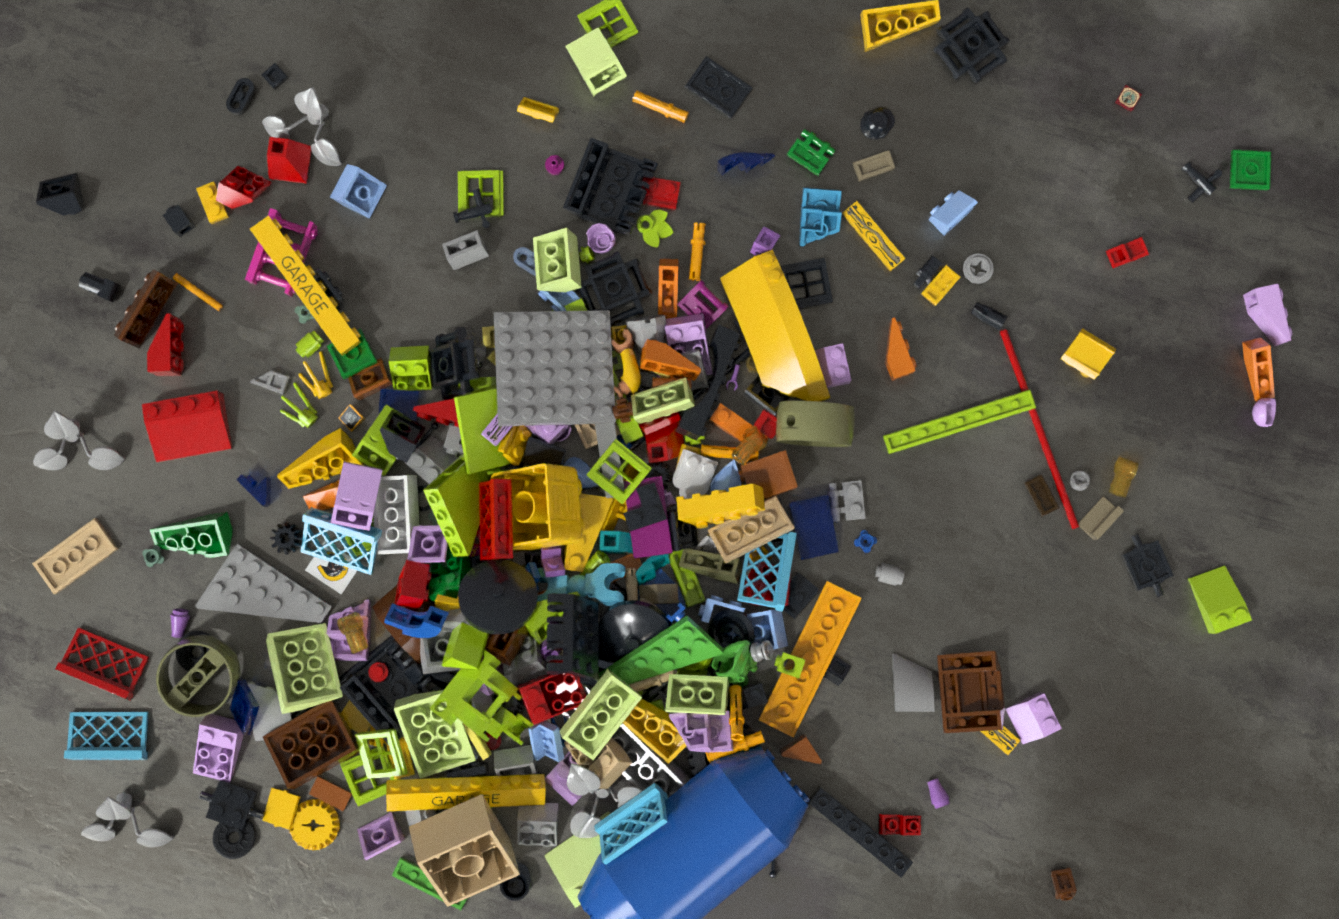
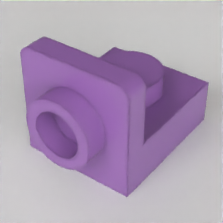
[750,227,780,256]
[541,546,565,578]

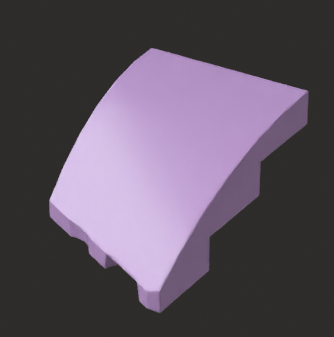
[326,600,371,661]
[669,711,734,752]

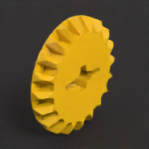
[289,799,340,851]

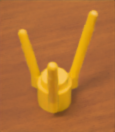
[298,351,334,399]

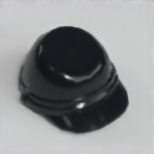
[860,107,895,140]
[499,863,531,901]

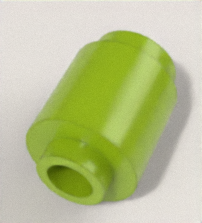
[295,330,324,358]

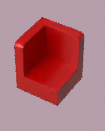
[753,410,777,439]

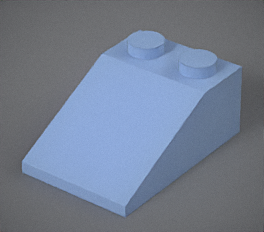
[724,609,788,649]

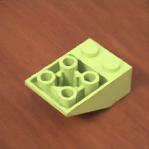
[565,28,627,97]

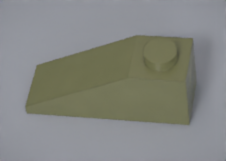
[679,548,743,584]

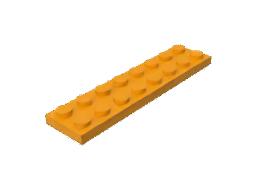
[758,581,862,738]

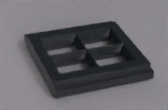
[780,258,833,309]

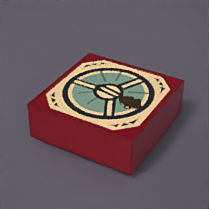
[1115,85,1142,112]

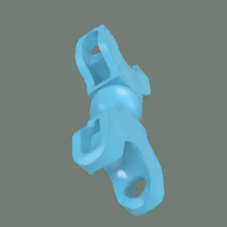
[537,563,626,606]

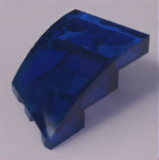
[717,152,775,176]

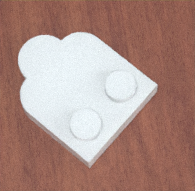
[673,449,718,499]

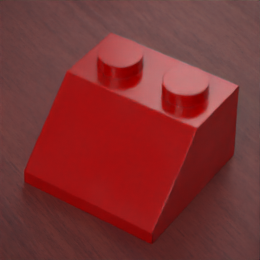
[394,560,431,609]

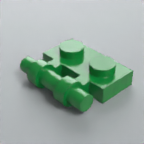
[787,129,836,176]

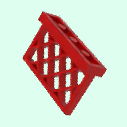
[479,479,513,560]
[55,628,149,701]

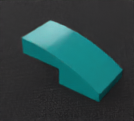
[635,554,670,585]

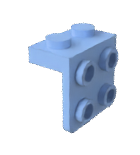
[698,595,745,623]

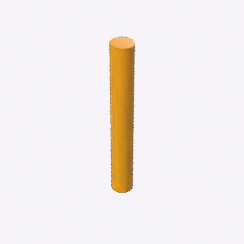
[173,273,223,311]

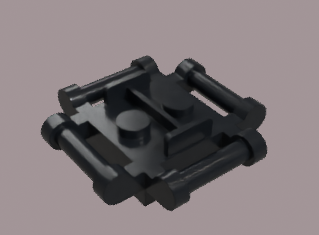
[933,7,1010,83]
[577,251,653,327]
[430,327,480,400]

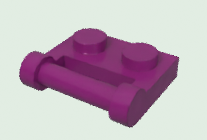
[677,280,729,329]

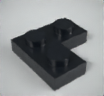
[624,482,667,532]

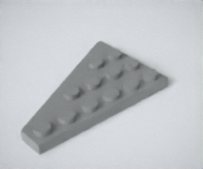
[195,544,333,623]

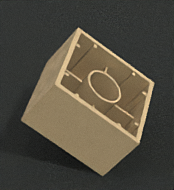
[409,794,520,907]

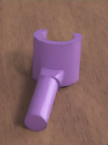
[726,364,740,391]

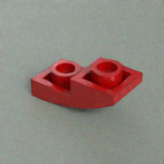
[879,814,921,836]

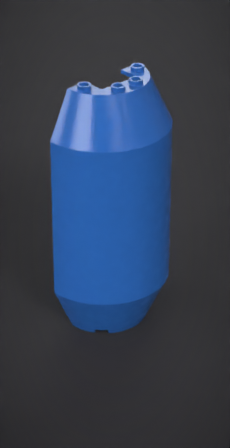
[577,746,810,919]

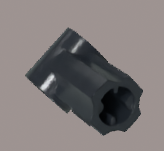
[79,272,121,302]

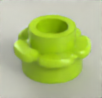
[579,246,595,264]

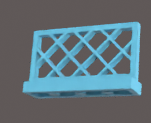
[301,507,382,575]
[737,532,797,612]
[64,712,149,760]
[594,783,668,865]

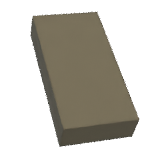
[853,150,895,182]

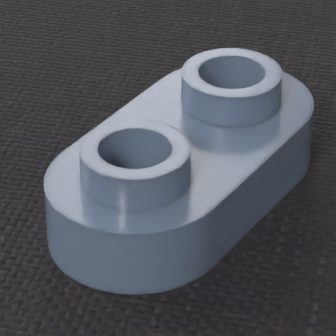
[513,247,536,277]

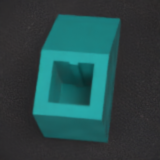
[600,531,633,555]

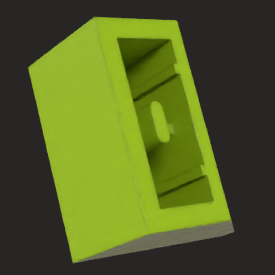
[389,346,432,392]

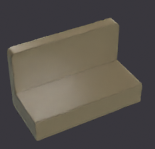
[1078,497,1124,540]

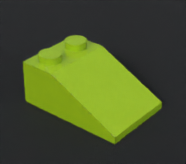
[1188,566,1252,634]
[524,591,580,645]

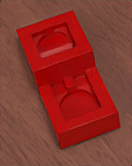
[1106,237,1149,269]

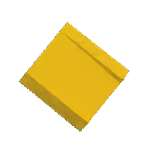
[1060,328,1116,379]

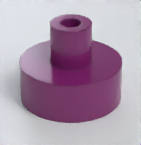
[545,155,564,176]

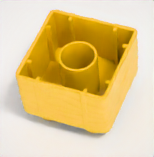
[491,463,584,550]

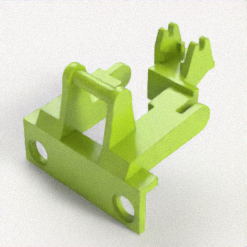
[429,650,533,746]

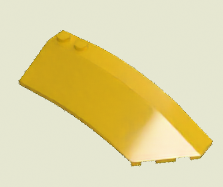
[720,250,830,402]

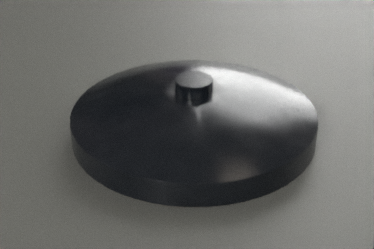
[458,559,538,634]
[598,600,672,663]

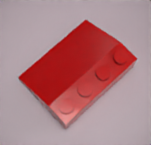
[142,391,232,462]

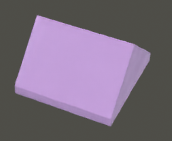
[357,812,406,860]

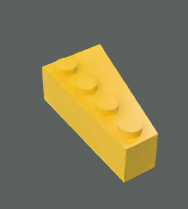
[860,0,941,52]
[676,484,765,529]
[562,493,613,572]
[623,698,686,764]

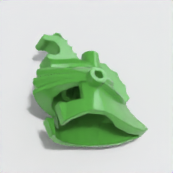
[711,640,757,688]

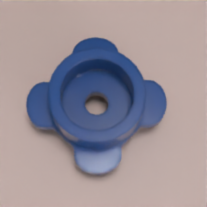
[854,530,877,553]

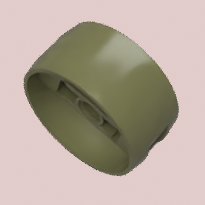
[776,401,855,447]
[156,635,241,717]

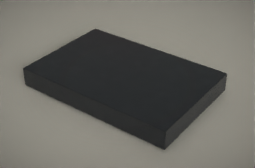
[685,56,753,119]

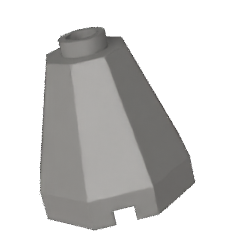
[626,314,666,355]

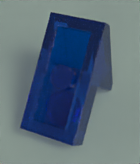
[236,474,271,507]

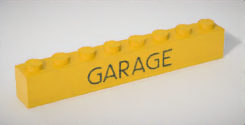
[250,215,361,356]
[386,774,546,811]

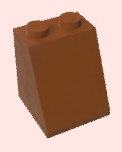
[738,450,798,499]

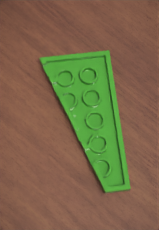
[597,616,724,685]

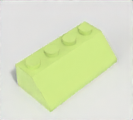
[559,669,642,760]

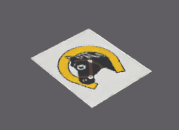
[305,540,357,594]

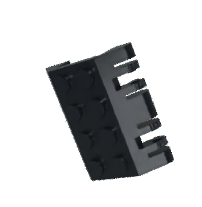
[563,138,658,235]
[546,593,599,687]
[340,640,440,745]

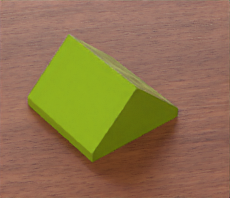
[442,622,489,670]

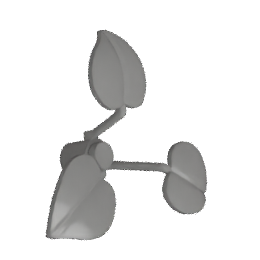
[262,87,343,166]
[33,410,125,470]
[567,763,643,838]
[81,793,174,847]

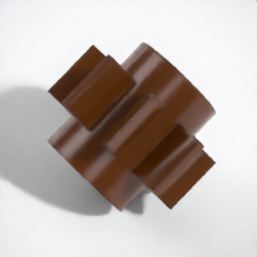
[612,398,633,423]

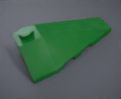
[150,512,233,558]

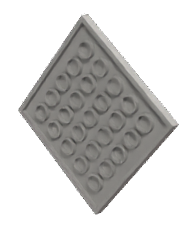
[494,310,616,426]

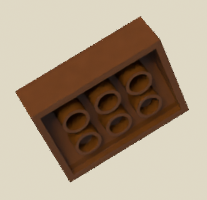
[114,269,178,348]
[263,700,360,789]

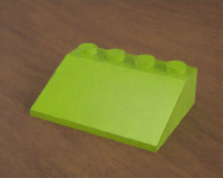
[454,385,511,474]

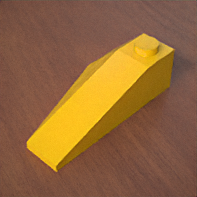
[277,428,363,489]

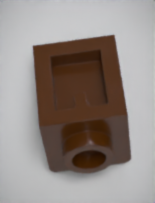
[1051,868,1077,901]

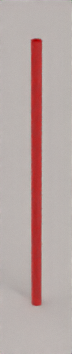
[1000,329,1079,529]

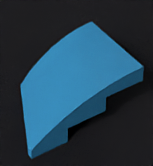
[799,187,842,246]

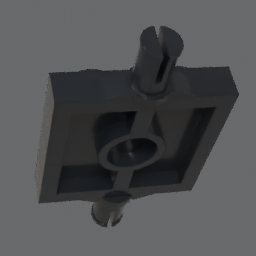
[1121,533,1174,597]
[199,780,264,830]

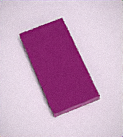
[624,476,673,559]

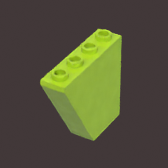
[423,454,489,557]

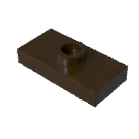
[1024,474,1060,517]

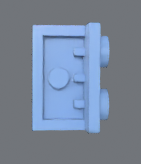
[538,291,580,311]
[529,721,564,762]

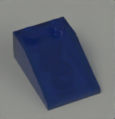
[788,495,839,560]

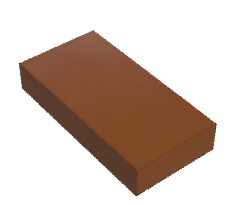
[309,776,352,811]

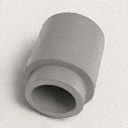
[875,563,905,586]

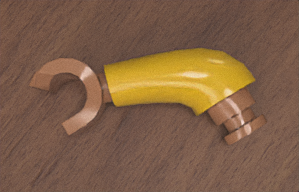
[611,329,641,399]

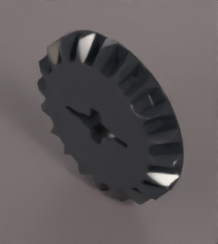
[708,609,756,651]

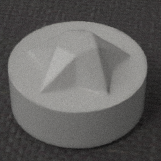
[1070,471,1090,491]

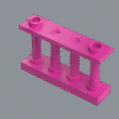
[245,208,318,297]

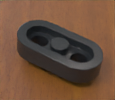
[226,78,255,115]

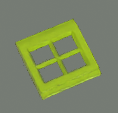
[577,0,638,48]
[458,170,504,217]
[586,439,652,504]
[355,729,408,778]
[340,745,398,806]

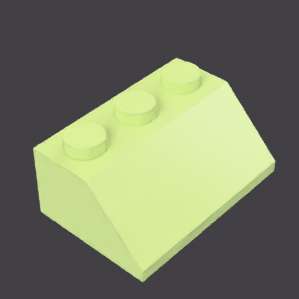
[533,228,582,293]
[631,377,695,424]
[665,674,729,715]

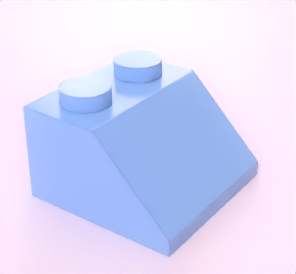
[330,164,387,219]
[929,190,978,236]

